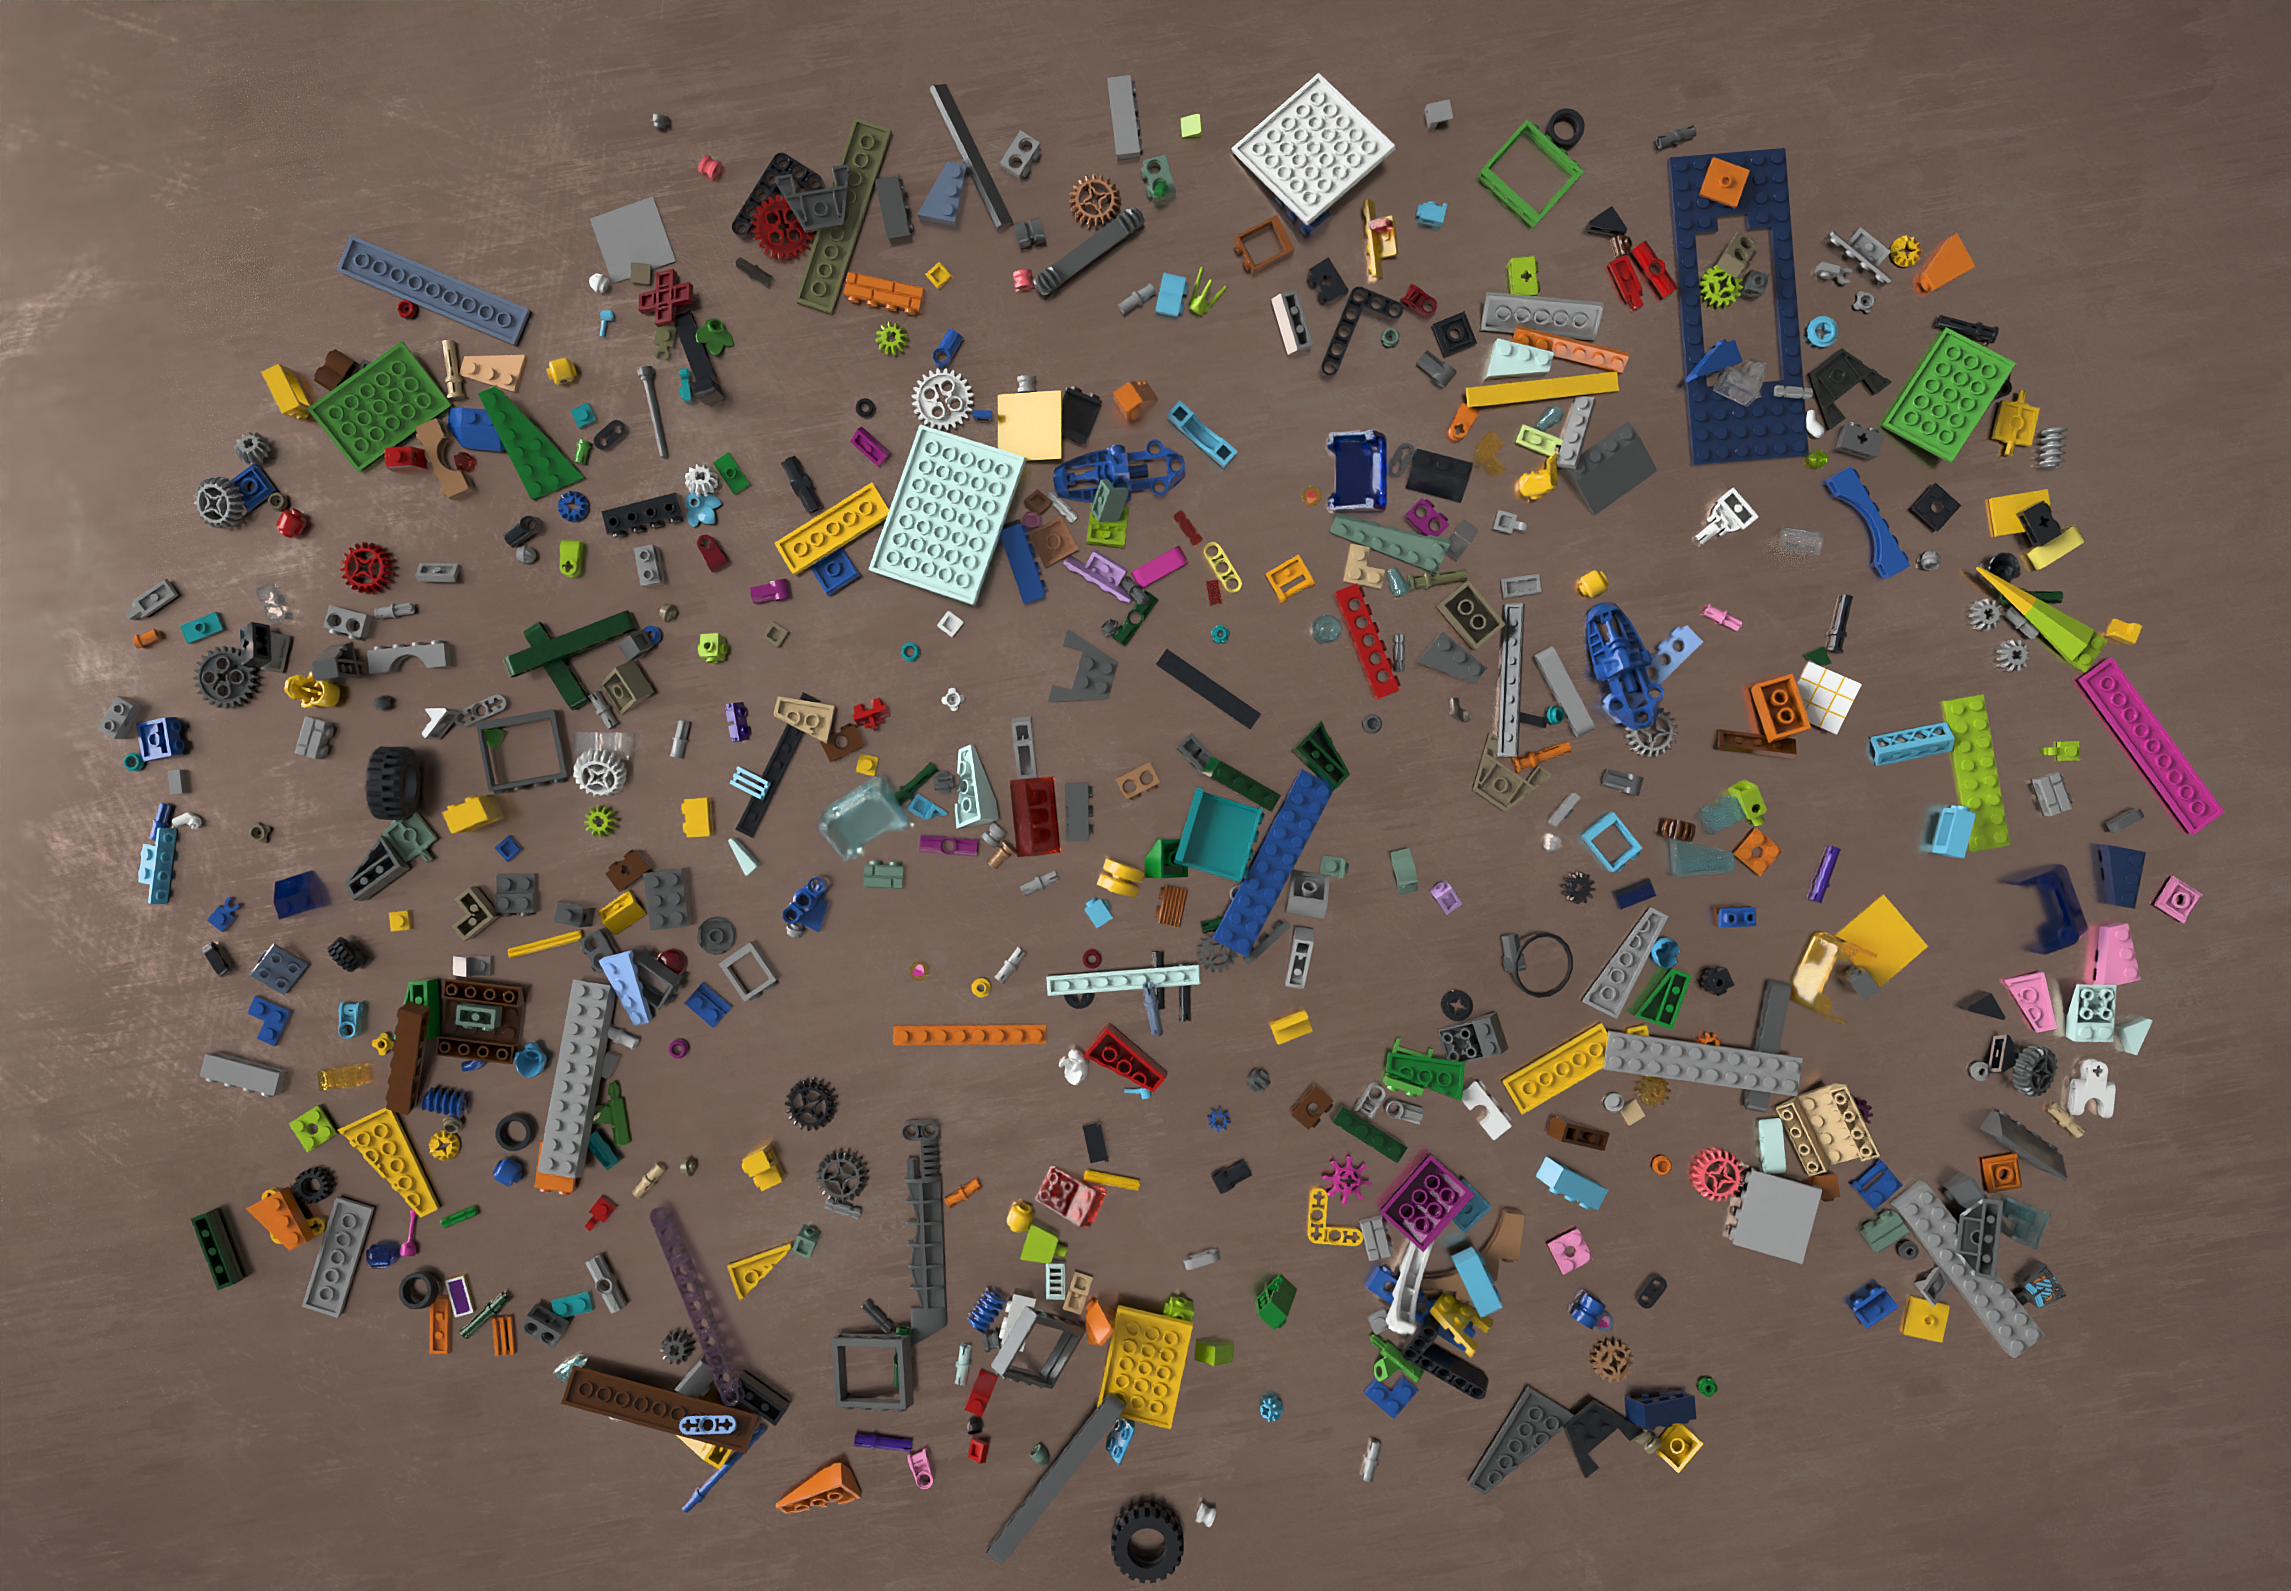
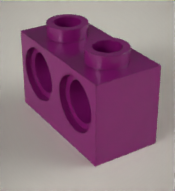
[1404,498,1449,537]

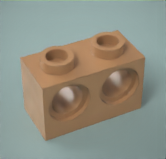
[1116,762,1160,801]

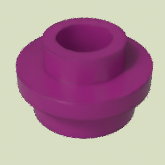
[669,1039,688,1059]

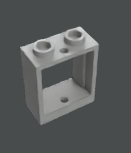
[719,941,779,1002]

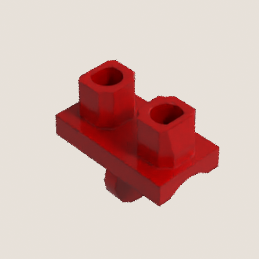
[852,698,891,732]

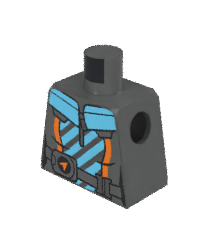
[553,900,596,927]
[2015,1261,2067,1308]

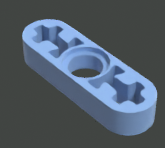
[679,1415,737,1435]

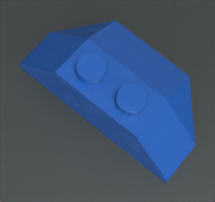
[447,407,505,452]

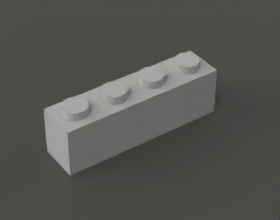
[1107,75,1143,160]
[200,1052,287,1098]

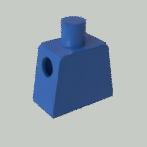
[788,883,830,932]

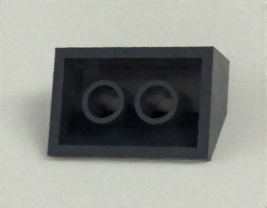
[1405,448,1473,503]

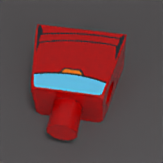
[385,446,427,471]

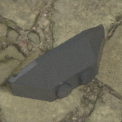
[1956,1198,2003,1280]

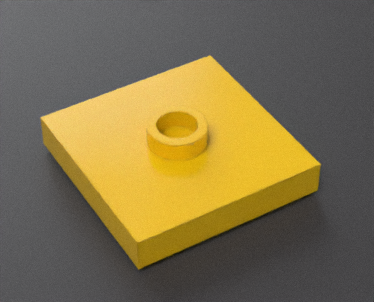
[1903,1296,1951,1343]

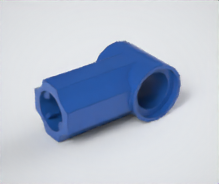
[933,329,964,369]

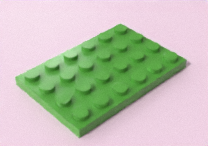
[1882,327,2016,464]
[307,341,452,472]

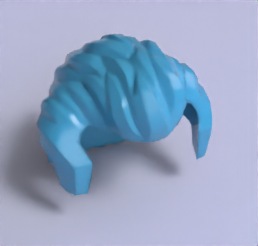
[514,1041,547,1078]

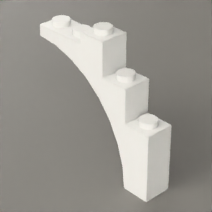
[1386,1240,1435,1335]

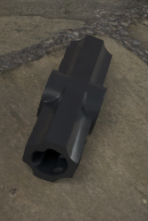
[781,455,823,514]

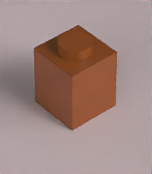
[1813,1171,1840,1202]

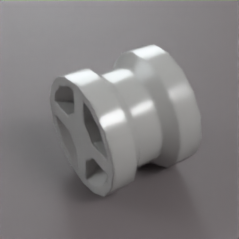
[1017,375,1037,393]

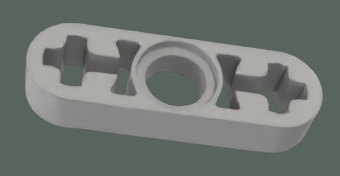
[454,694,509,727]

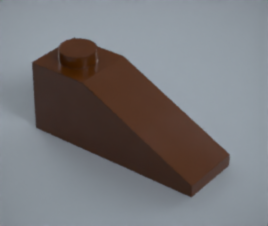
[1547,1117,1610,1151]

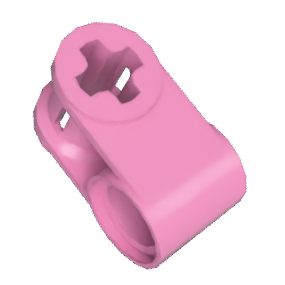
[907,1448,935,1489]

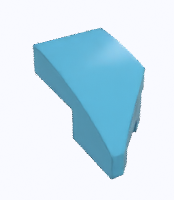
[906,792,947,820]

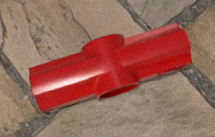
[1631,240,1678,298]

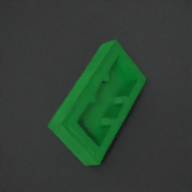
[713,452,751,495]

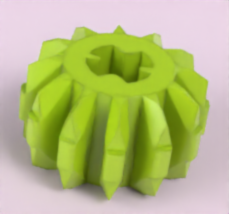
[876,322,909,355]
[584,805,618,838]

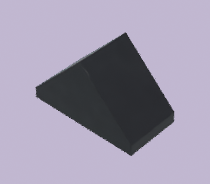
[1585,206,1627,236]
[1960,991,2005,1020]
[1987,1035,2019,1074]

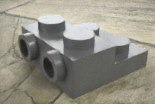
[494,873,537,917]

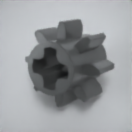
[933,771,955,794]
[1247,1069,1271,1093]

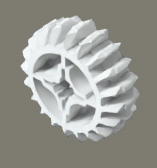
[573,748,627,798]

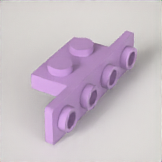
[1064,549,1133,603]

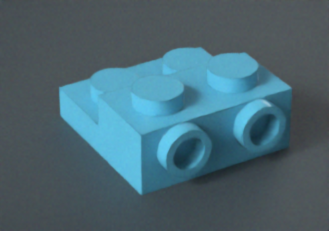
[1452,1178,1492,1233]

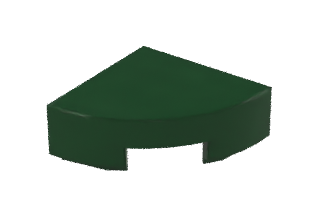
[1804,646,1831,666]

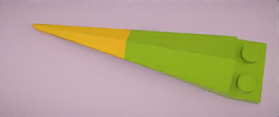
[1976,567,2108,673]

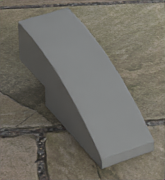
[1012,716,1037,779]

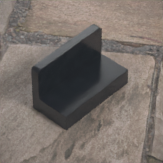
[1082,1121,1109,1163]

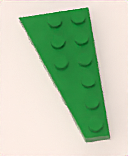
[477,385,585,500]

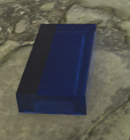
[1612,878,1656,910]

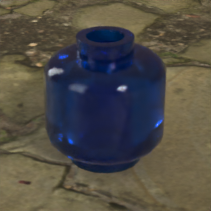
[366,1243,395,1269]

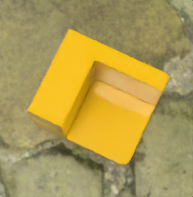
[2106,619,2142,645]

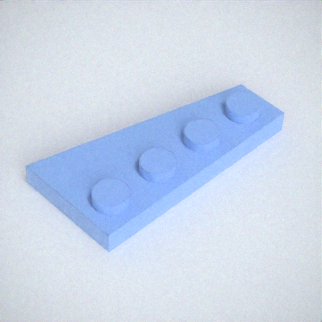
[599,950,652,1026]

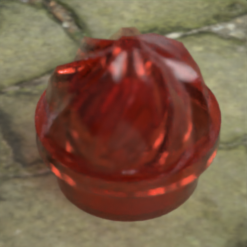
[454,452,473,471]

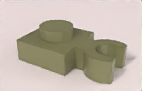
[654,326,677,361]

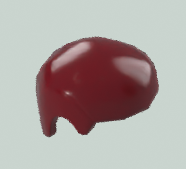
[656,948,688,976]

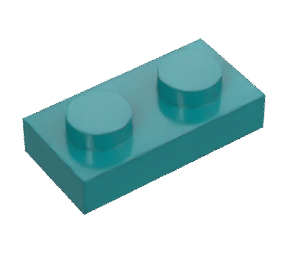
[551,1291,594,1318]

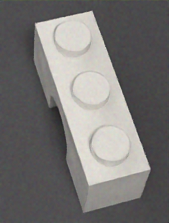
[1462,1079,1512,1140]

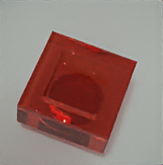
[1368,218,1393,234]

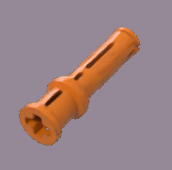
[1512,741,1572,773]

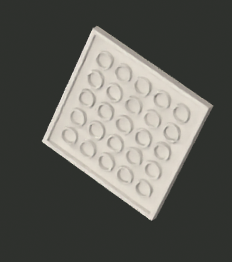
[1231,73,1396,226]

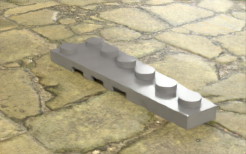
[1582,907,1669,1019]

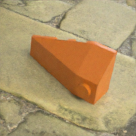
[1085,1298,1115,1346]
[776,1463,862,1514]

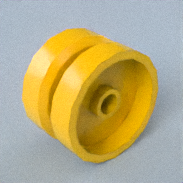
[1097,858,1145,898]

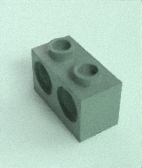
[1140,154,1176,202]

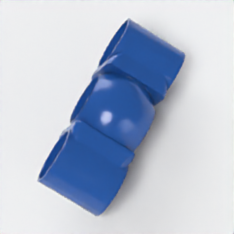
[782,876,827,924]

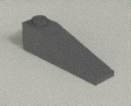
[1941,1171,2013,1238]

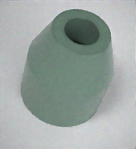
[1029,1444,1050,1466]

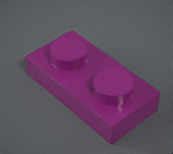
[850,426,890,467]

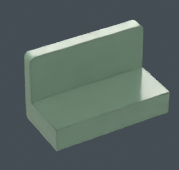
[1090,479,1129,522]

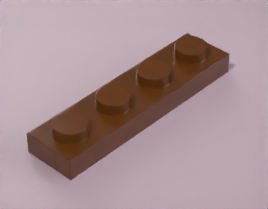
[1717,729,1797,759]

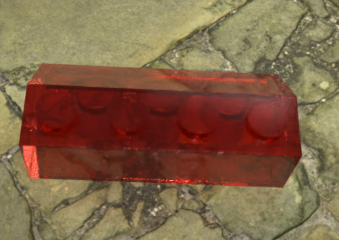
[1010,776,1061,857]

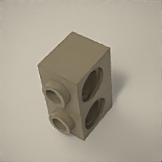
[1717,231,1758,278]

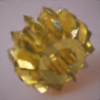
[1637,1076,1671,1108]

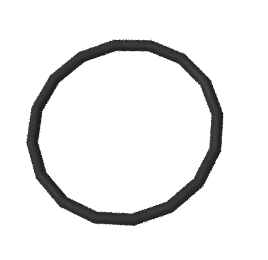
[1514,933,1573,998]

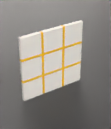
[1797,662,1862,735]

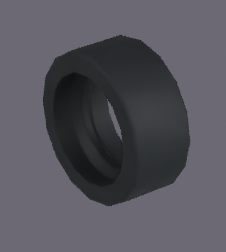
[1546,108,1585,149]
[495,1113,535,1151]
[398,1272,439,1309]

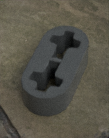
[1387,443,1415,478]
[2106,807,2144,833]

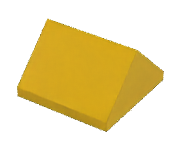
[1656,1423,1705,1474]

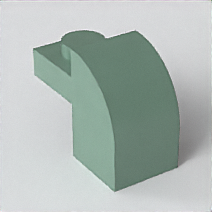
[1390,848,1418,895]

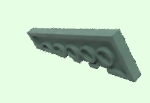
[1329,513,1451,573]

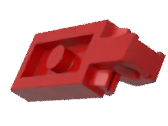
[1608,255,1644,310]

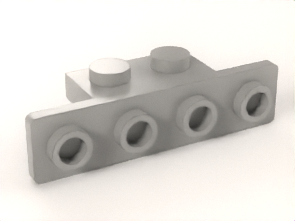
[1830,226,1892,284]

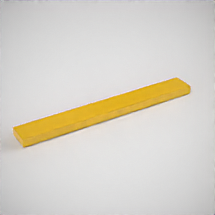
[1466,371,1619,408]

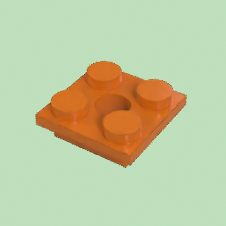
[1733,828,1782,877]
[1982,1153,2023,1193]

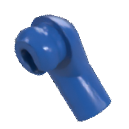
[461,1060,486,1072]

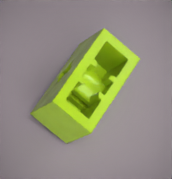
[1508,256,1541,296]

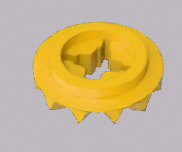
[1890,235,1922,267]
[428,1130,460,1162]

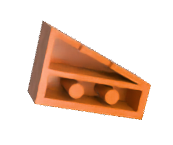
[1113,381,1159,421]
[246,1187,315,1251]

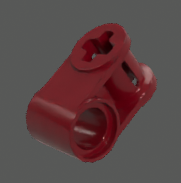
[1400,284,1438,318]
[697,534,729,573]

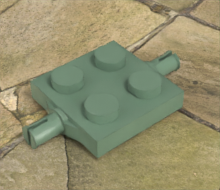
[382,811,438,864]

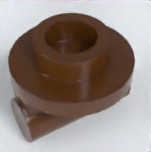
[1611,234,1632,257]

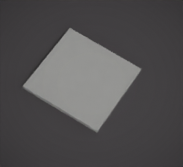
[590,196,676,284]

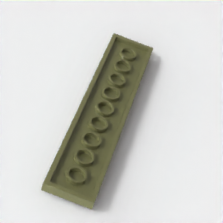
[794,117,892,314]

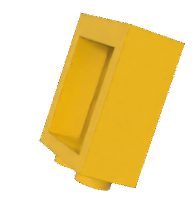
[261,363,311,420]

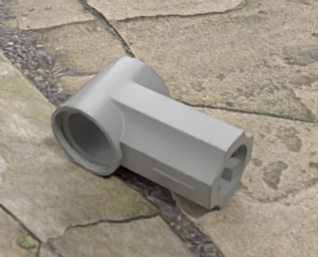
[1384,1098,1424,1124]

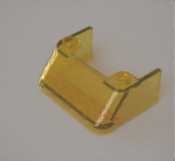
[1790,931,1877,1025]

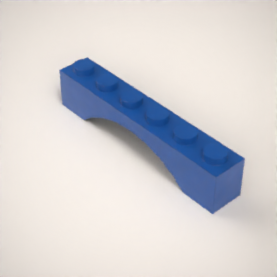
[1826,466,1910,579]

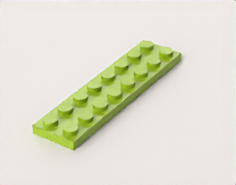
[1943,694,2010,852]

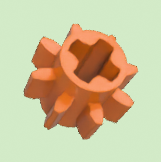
[1698,1032,1723,1046]

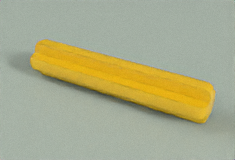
[1084,1170,1140,1191]

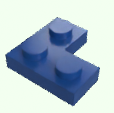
[247,995,292,1046]
[1364,1376,1419,1419]

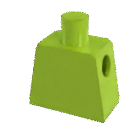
[1727,779,1767,826]
[1020,1221,1068,1264]

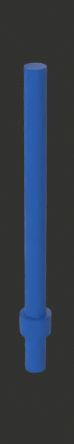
[682,1425,767,1513]

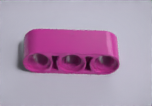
[1131,546,1189,589]

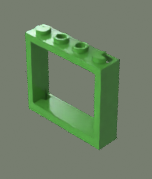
[1478,120,1584,227]

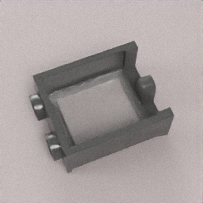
[634,949,683,1011]

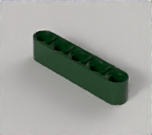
[523,621,590,711]

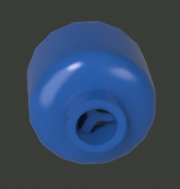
[492,1158,523,1187]

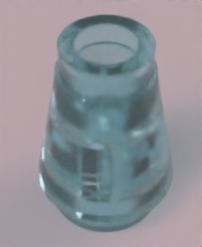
[1535,404,1564,432]
[1386,567,1410,597]
[553,1355,583,1383]

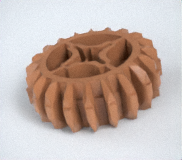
[1069,174,1121,228]

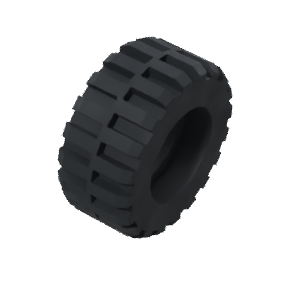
[365,746,421,820]
[1111,1503,1184,1584]

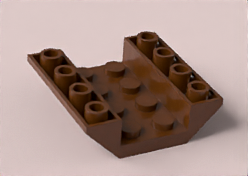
[435,979,525,1064]

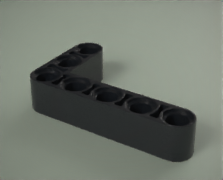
[732,152,825,240]
[1320,287,1404,379]
[674,311,724,405]
[1402,1314,1489,1400]

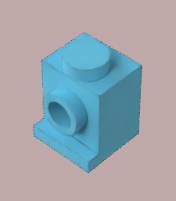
[1416,201,1447,227]

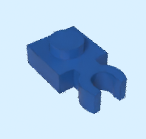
[207,897,242,932]

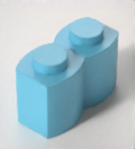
[1155,273,1189,318]

